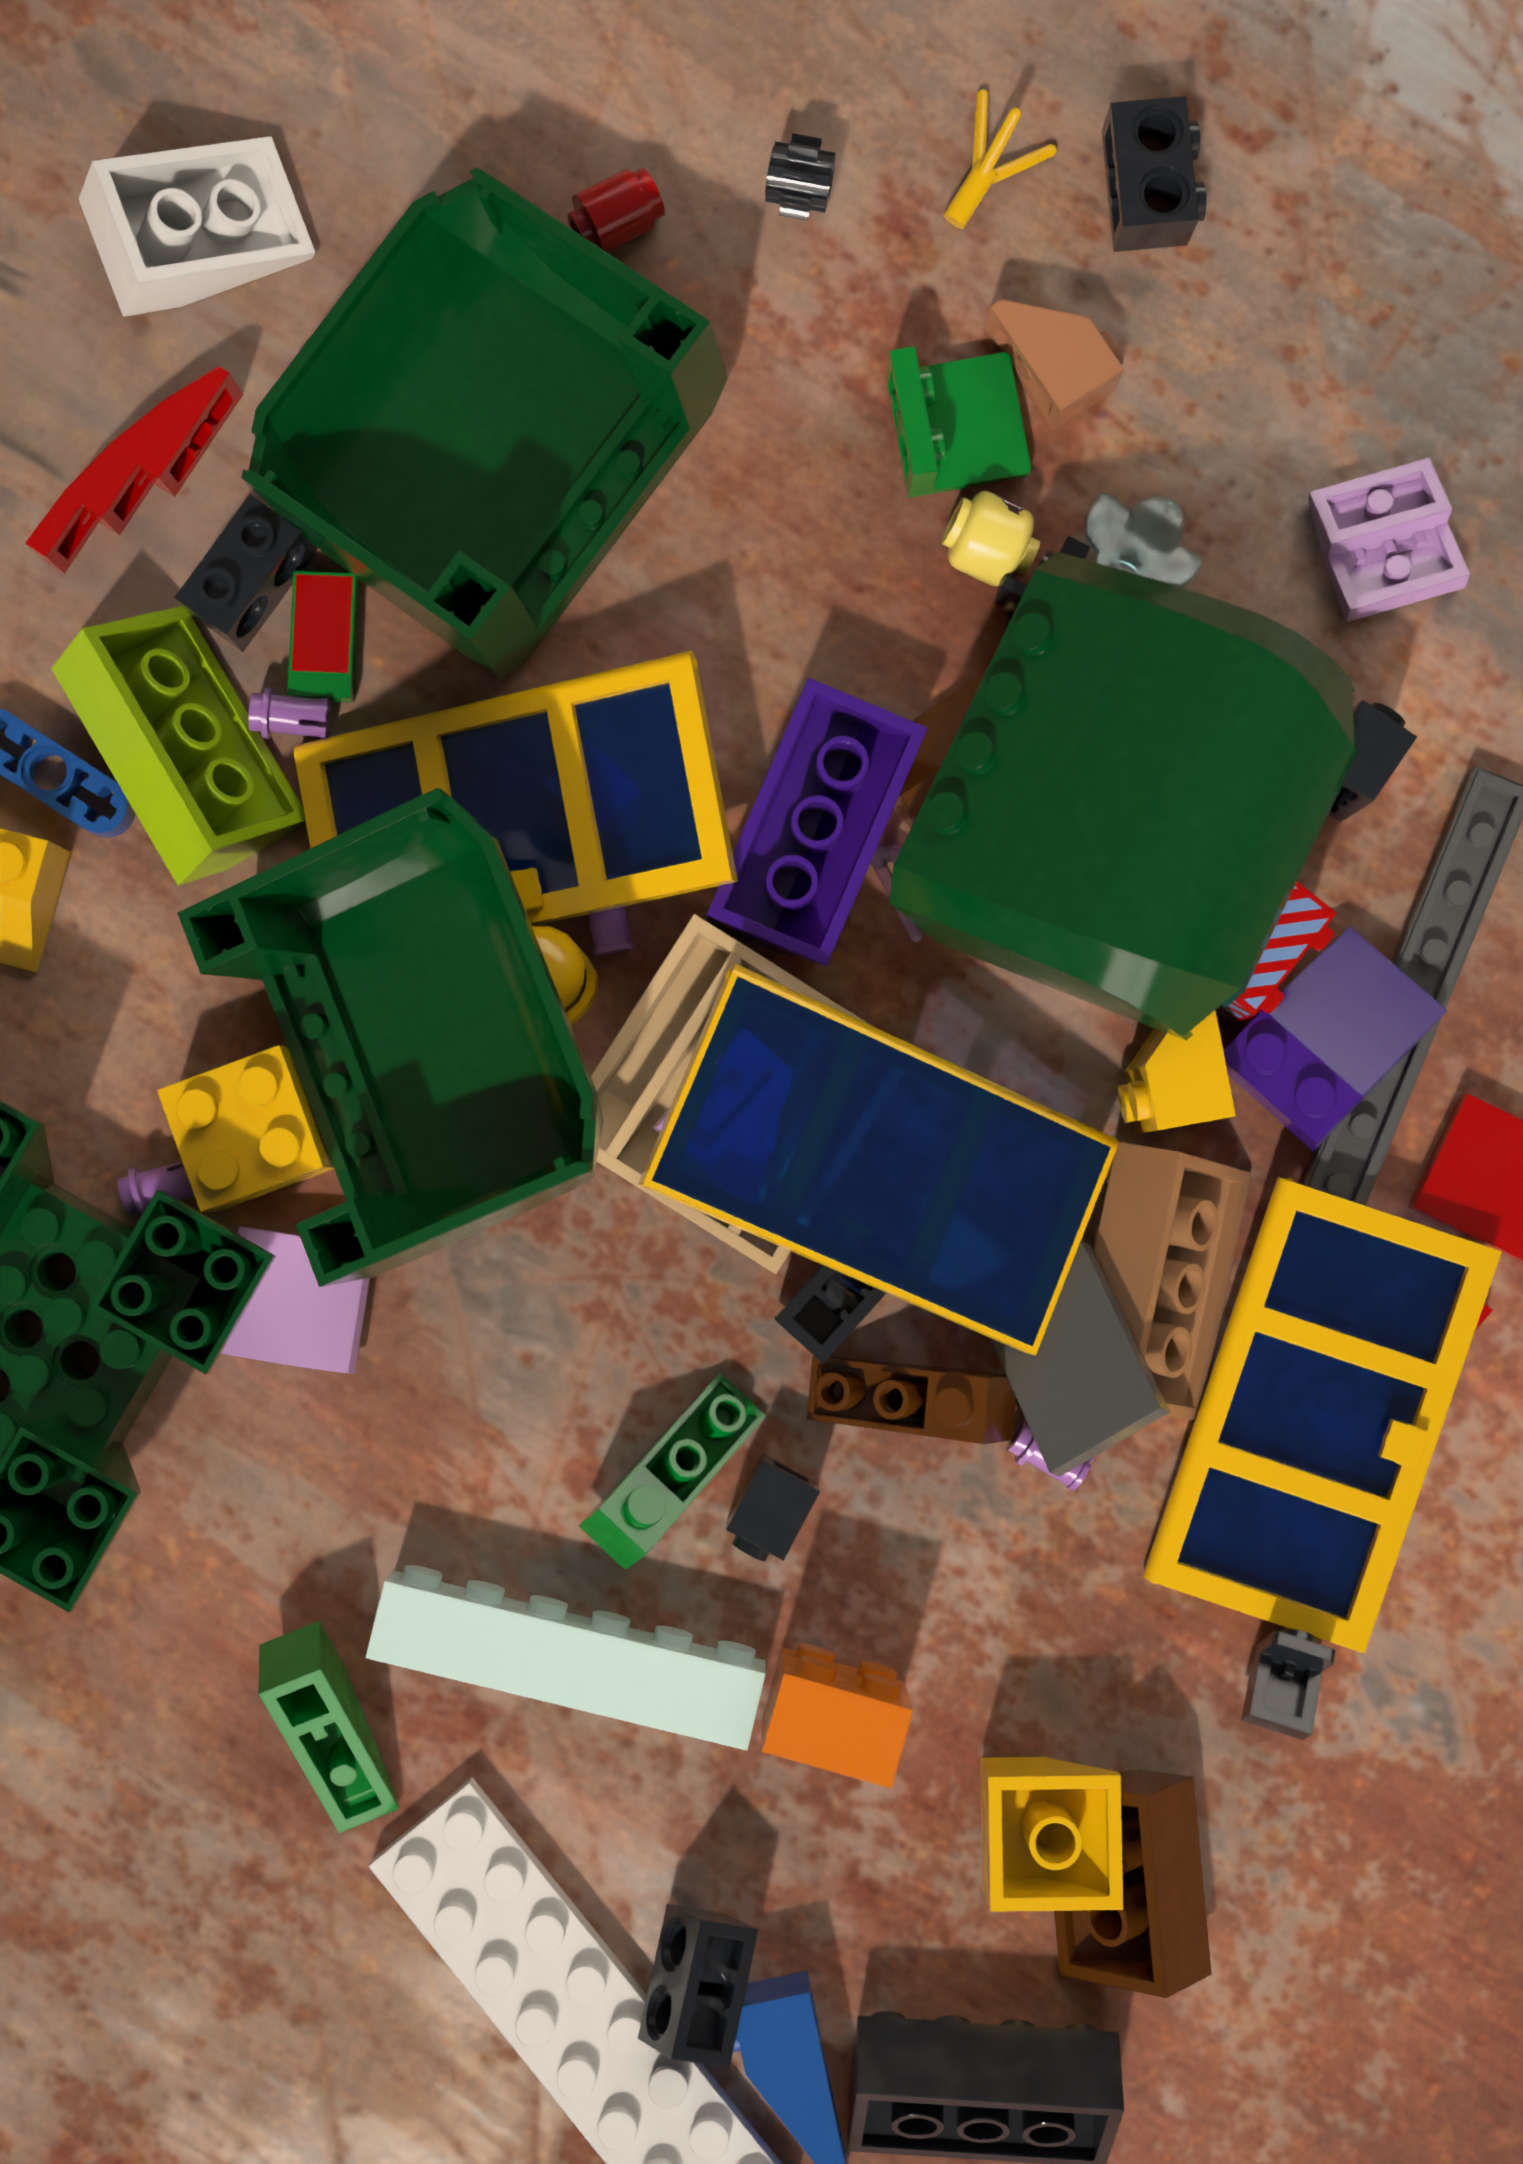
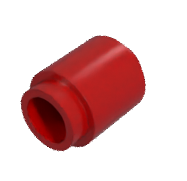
[567,168,665,252]

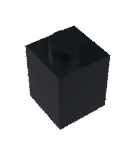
[726,1454,820,1562]

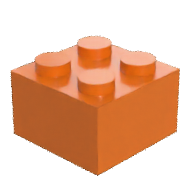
[762,1643,913,1789]

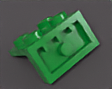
[885,346,1031,498]

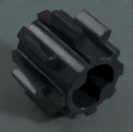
[765,133,836,221]

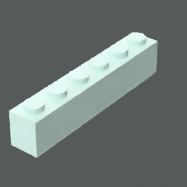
[366,1565,766,1751]

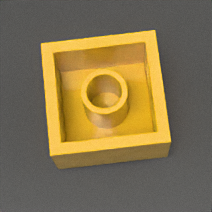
[157,1045,334,1212]

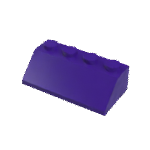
[707,677,928,967]

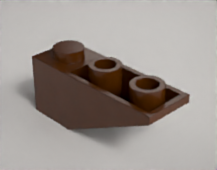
[807,1356,1016,1444]

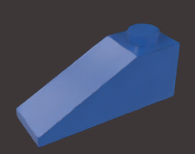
[733,1970,848,2164]

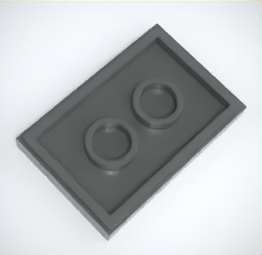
[980,1241,1170,1477]

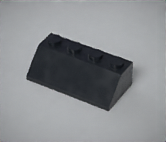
[847,2011,1124,2164]

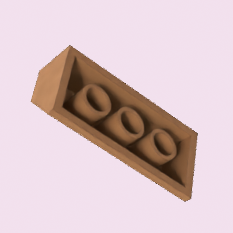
[1094,1142,1251,1421]

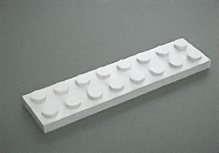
[368,1777,782,2164]

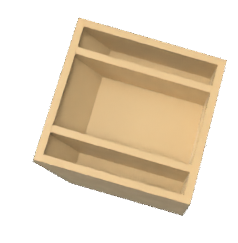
[591,914,903,1274]

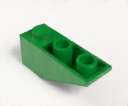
[579,1373,766,1570]

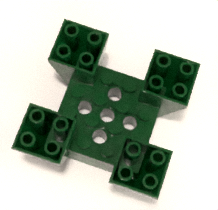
[0,1099,276,1613]

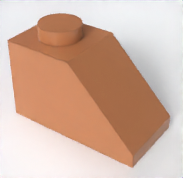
[984,299,1124,431]

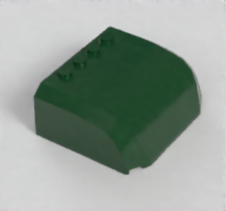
[241,167,728,680]
[889,552,1357,1041]
[177,788,604,1287]

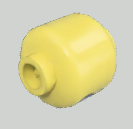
[941,491,1040,587]

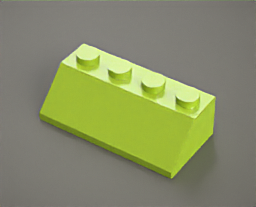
[51,606,306,886]

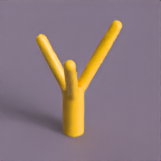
[943,89,1057,229]

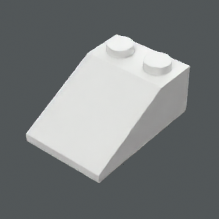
[78,136,316,317]

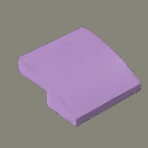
[1308,458,1471,623]
[221,1226,370,1374]

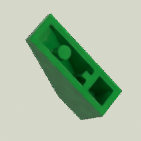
[258,1620,399,1833]

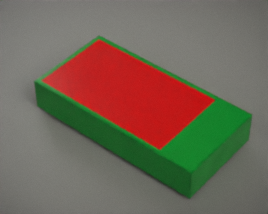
[287,571,360,703]

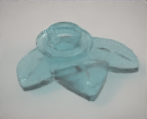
[1085,493,1203,587]

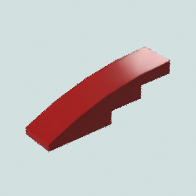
[25,366,243,574]

